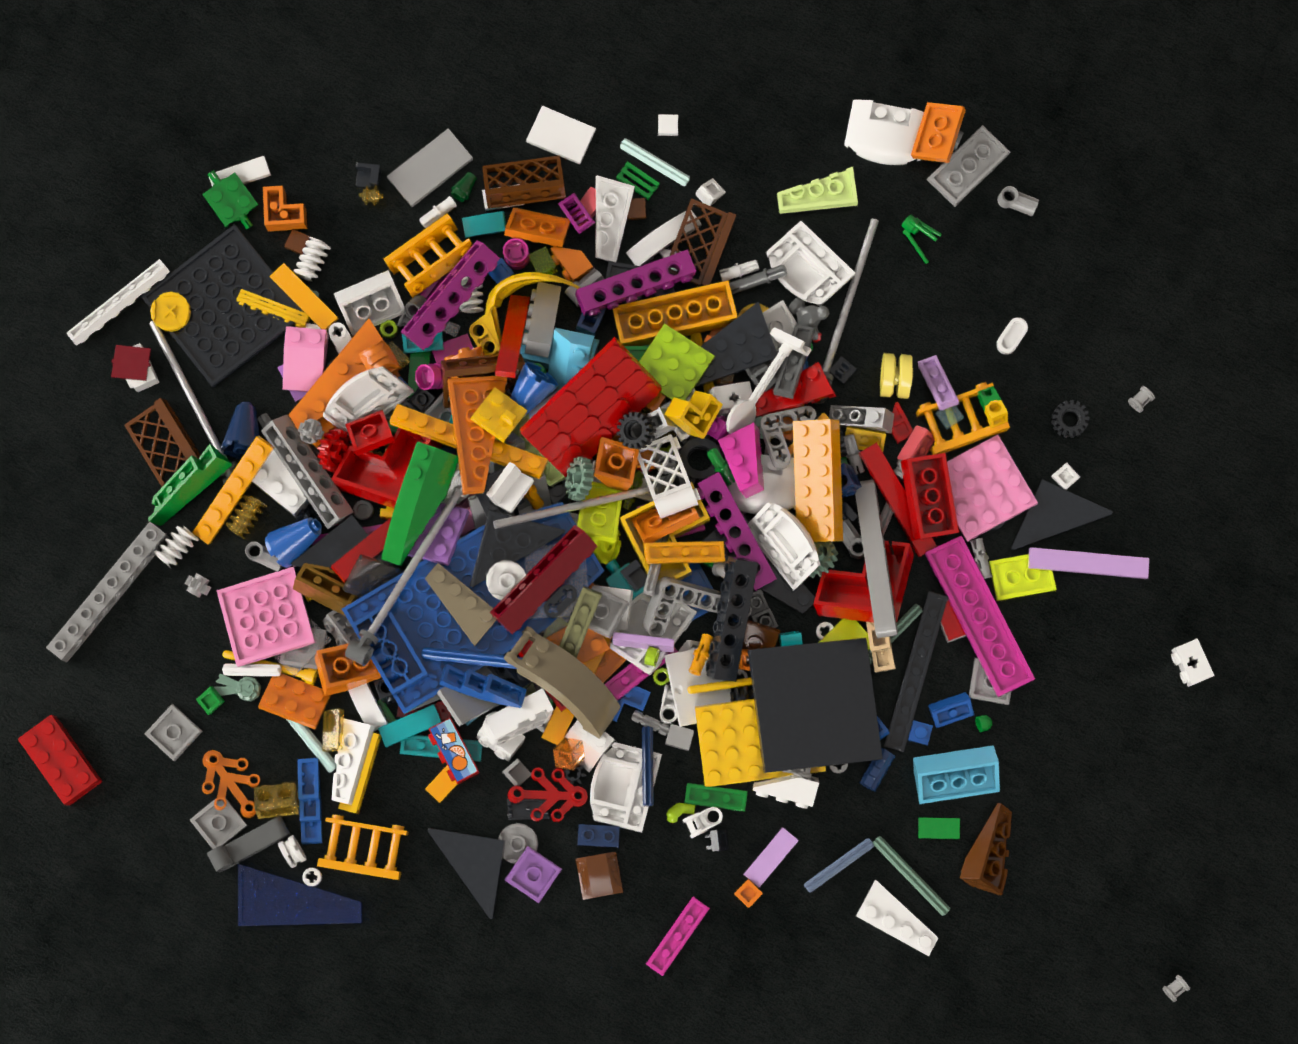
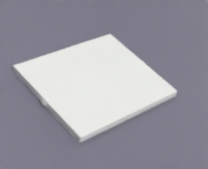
[664,648,731,727]

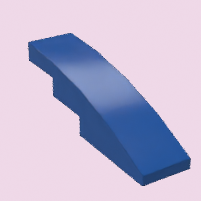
[439,664,527,708]
[298,758,323,844]

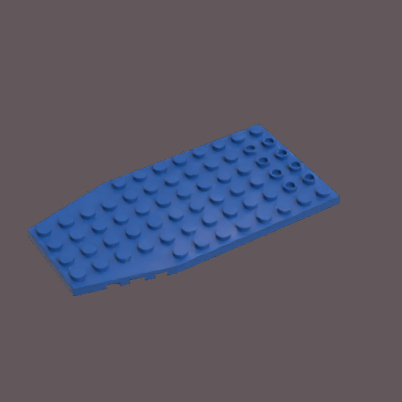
[342,502,604,714]

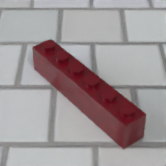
[489,525,598,634]

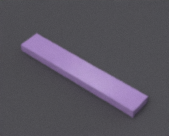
[1028,548,1149,579]

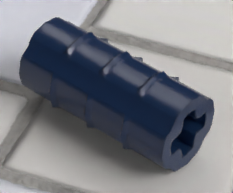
[859,748,896,792]

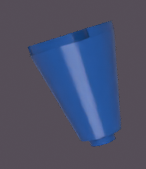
[510,362,558,416]
[265,517,322,568]

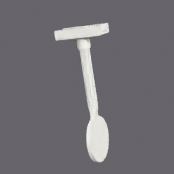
[726,327,811,434]

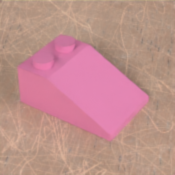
[283,326,329,392]

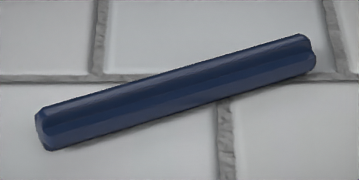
[642,726,654,807]

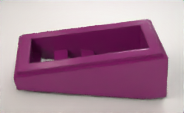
[558,193,595,234]

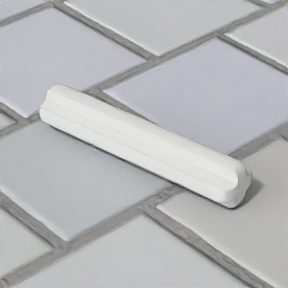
[222,664,282,676]

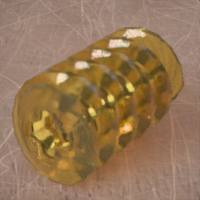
[225,495,267,540]

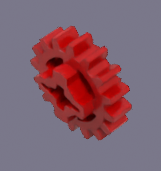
[317,428,353,472]

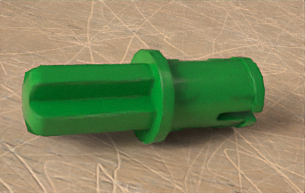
[707,448,735,486]

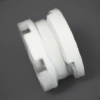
[278,835,307,868]

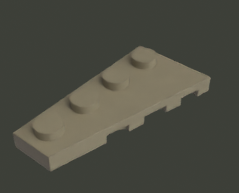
[425,563,497,647]

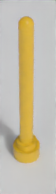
[223,650,318,685]
[687,677,752,694]

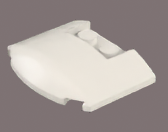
[845,100,924,165]
[767,221,856,306]
[323,366,414,436]
[719,455,796,515]
[747,501,820,591]
[610,591,697,675]
[590,742,662,833]

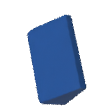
[928,692,974,728]

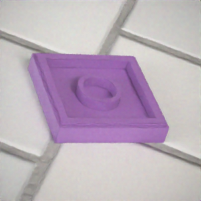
[505,846,562,903]

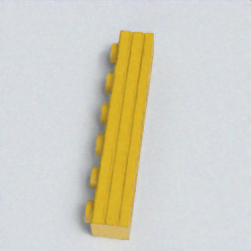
[236,289,310,328]

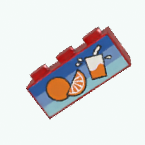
[428,717,480,784]

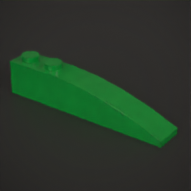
[381,441,459,566]

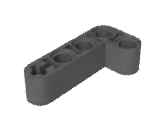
[207,816,290,872]

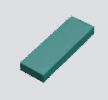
[378,704,442,747]

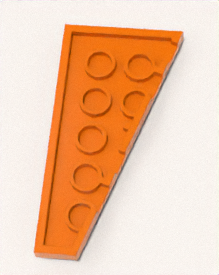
[289,318,402,429]
[447,376,508,495]

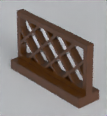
[482,155,566,209]
[668,198,736,287]
[441,353,524,409]
[124,398,201,487]

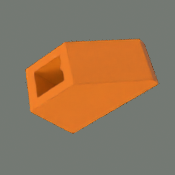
[550,247,593,283]

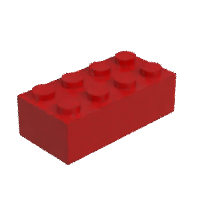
[900,453,959,540]
[18,715,103,806]

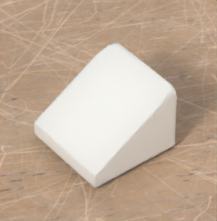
[696,178,726,206]

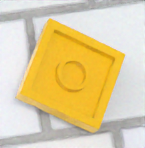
[471,387,528,443]

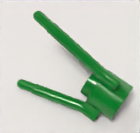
[901,214,942,264]

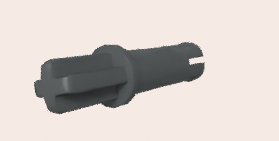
[729,265,787,295]

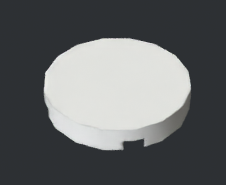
[486,560,526,600]

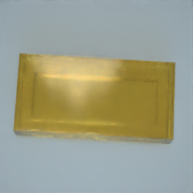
[322,708,344,752]

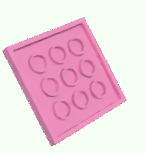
[947,435,1038,542]
[217,567,316,667]

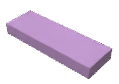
[918,355,959,411]
[613,632,675,653]
[743,827,798,887]

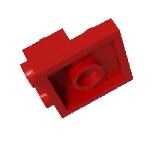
[345,410,394,456]

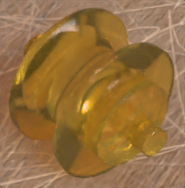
[359,186,383,206]

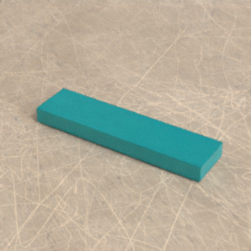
[400,735,483,762]

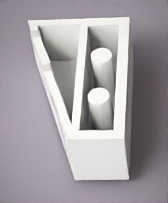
[252,450,309,518]
[483,688,554,746]

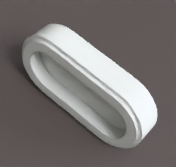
[996,318,1028,354]

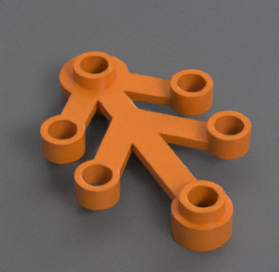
[202,750,260,818]

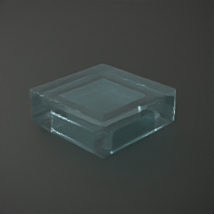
[935,405,964,429]

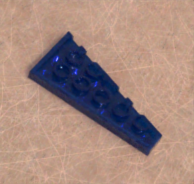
[238,864,362,926]

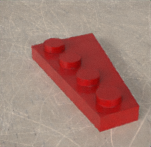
[755,362,836,417]

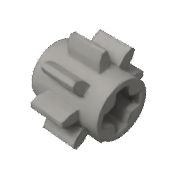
[298,419,324,444]
[185,573,211,598]

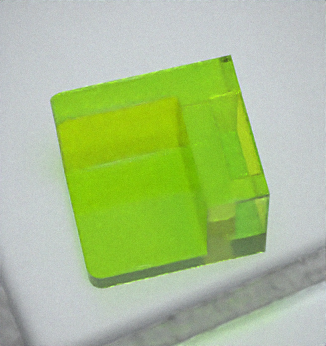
[529,246,557,275]

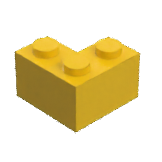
[664,390,723,439]

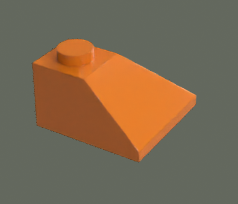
[594,437,639,491]

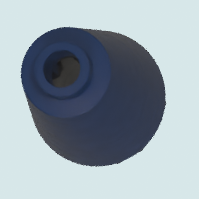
[221,402,260,459]

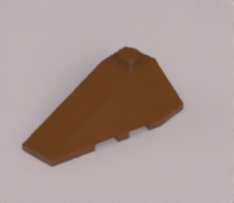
[960,803,1012,895]

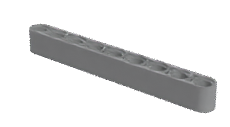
[855,479,898,639]

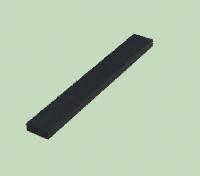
[884,591,948,752]

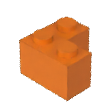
[263,186,307,231]

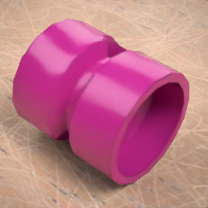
[503,238,530,270]
[415,363,450,390]

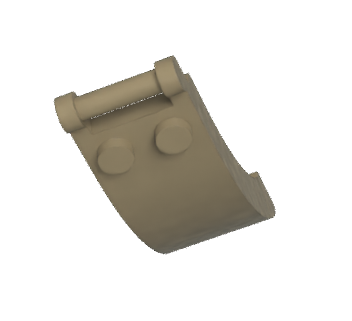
[504,626,621,739]

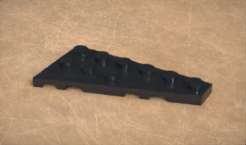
[666,302,777,398]
[702,513,815,614]

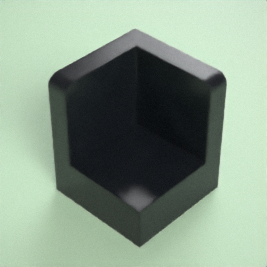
[356,163,382,189]
[620,560,647,593]

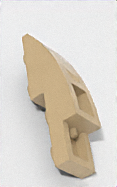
[866,622,896,673]

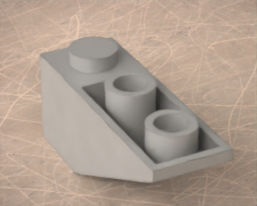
[829,405,894,433]

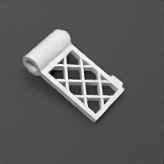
[638,434,701,519]

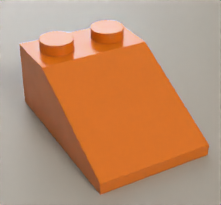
[315,643,382,696]

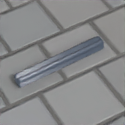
[804,838,874,892]

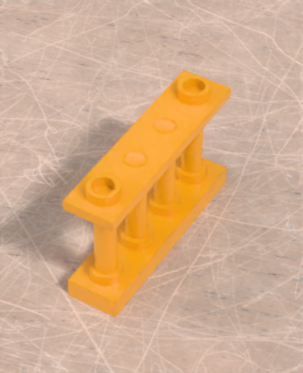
[384,213,473,298]
[916,382,1010,455]
[317,814,409,880]

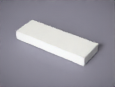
[209,156,271,186]

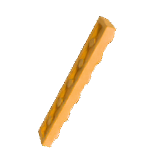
[192,436,275,544]

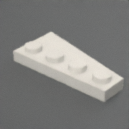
[596,176,635,262]
[332,717,375,805]
[856,880,938,956]

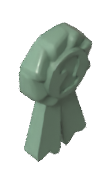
[214,674,261,701]

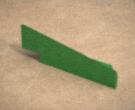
[148,444,232,526]

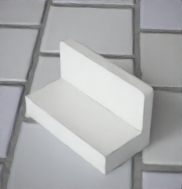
[486,462,534,513]

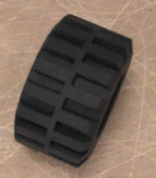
[675,435,725,487]

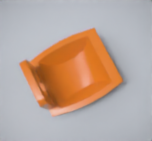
[359,340,400,378]

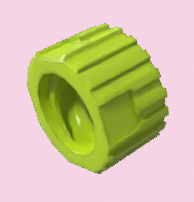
[380,320,398,339]
[644,647,660,667]
[653,668,670,686]

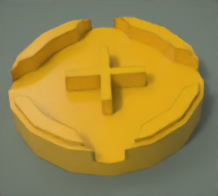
[150,292,191,332]

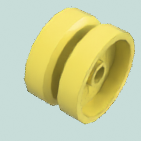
[880,353,913,399]

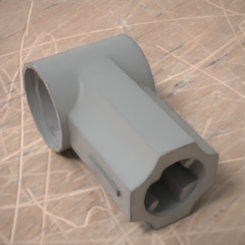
[997,186,1039,216]
[565,268,604,307]
[842,519,864,559]
[245,542,283,572]

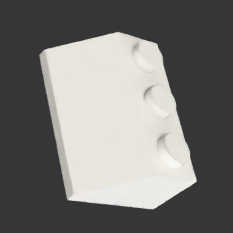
[334,270,404,336]

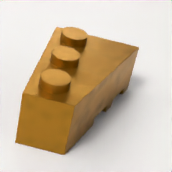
[293,563,368,616]

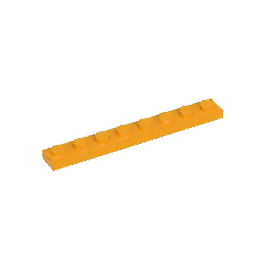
[390,404,548,479]

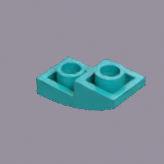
[462,211,506,238]

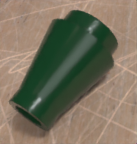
[451,172,477,202]

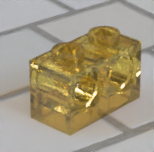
[254,782,299,819]

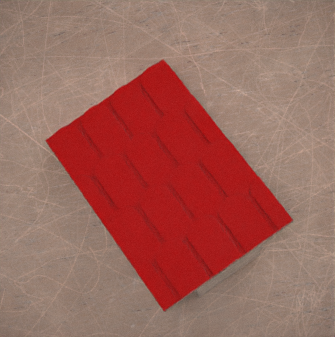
[520,337,662,477]

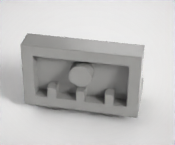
[323,610,359,646]

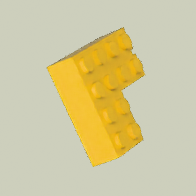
[619,482,710,587]

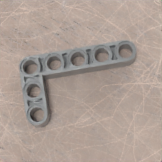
[642,577,751,637]

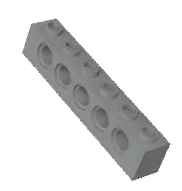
[261,415,354,529]

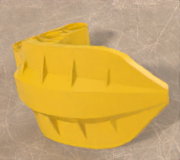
[469,272,580,356]

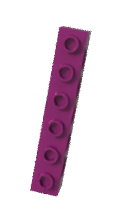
[401,240,500,350]
[575,249,696,317]
[697,472,776,590]

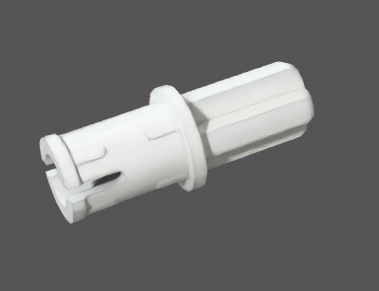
[419,196,457,228]
[719,260,759,282]

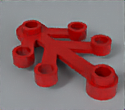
[508,768,588,822]

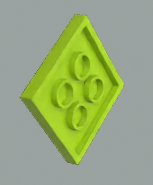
[639,323,715,400]

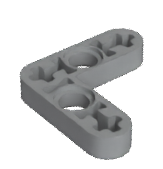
[760,406,816,469]

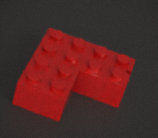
[331,427,442,508]
[814,540,914,623]

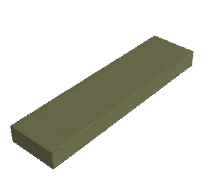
[559,586,602,658]

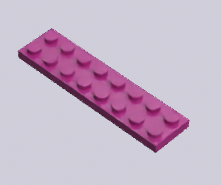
[925,536,1035,697]

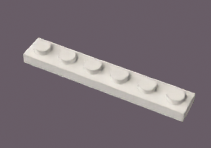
[67,259,170,346]

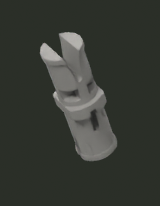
[970,538,992,579]

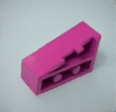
[718,423,764,499]

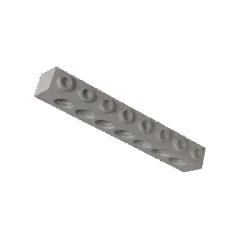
[46,522,170,662]

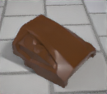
[576,852,623,900]

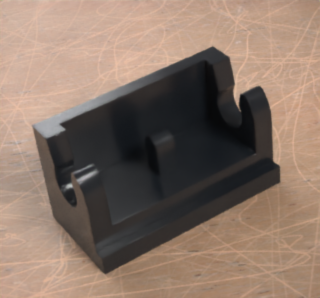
[507,799,549,820]

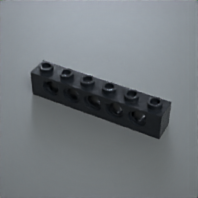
[706,556,758,682]

